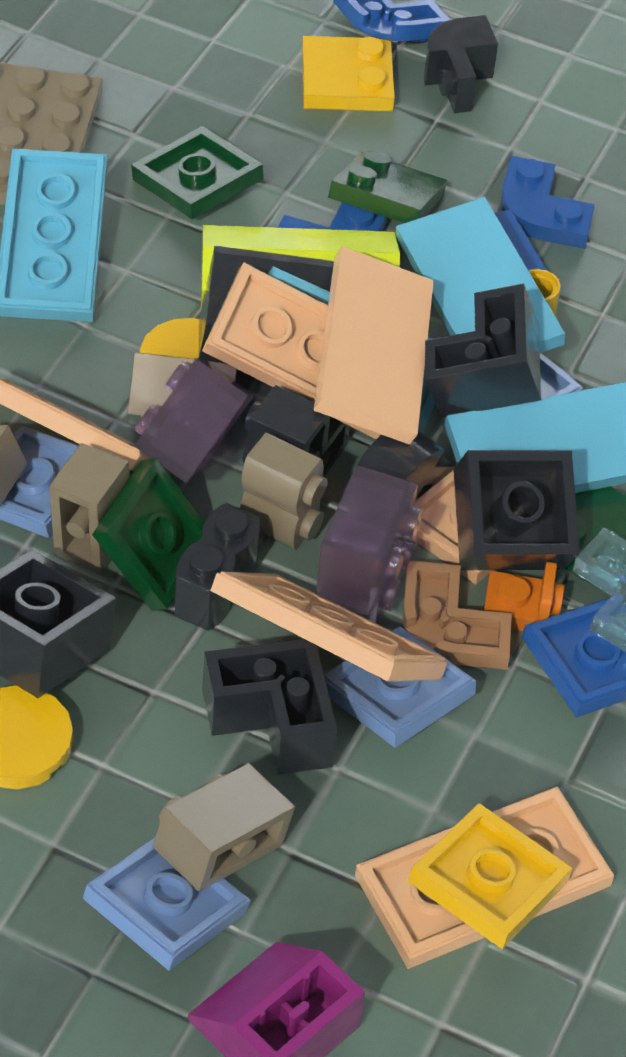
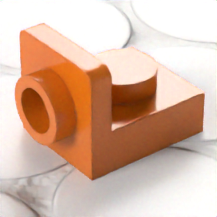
[483,562,564,632]

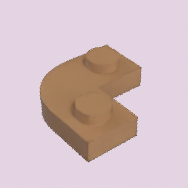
[403,560,512,670]

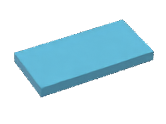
[0,148,107,322]
[396,197,565,353]
[444,382,626,493]

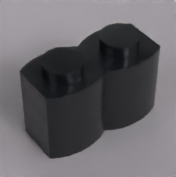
[174,503,260,631]

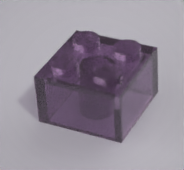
[134,358,254,483]
[316,465,423,624]

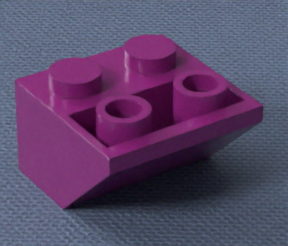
[188,942,365,1057]

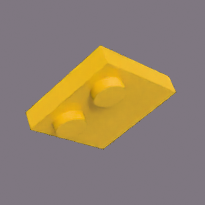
[302,36,395,112]
[408,803,573,949]

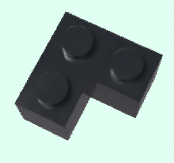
[425,283,541,418]
[242,385,350,477]
[202,639,337,775]

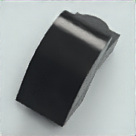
[424,15,498,113]
[342,431,456,521]

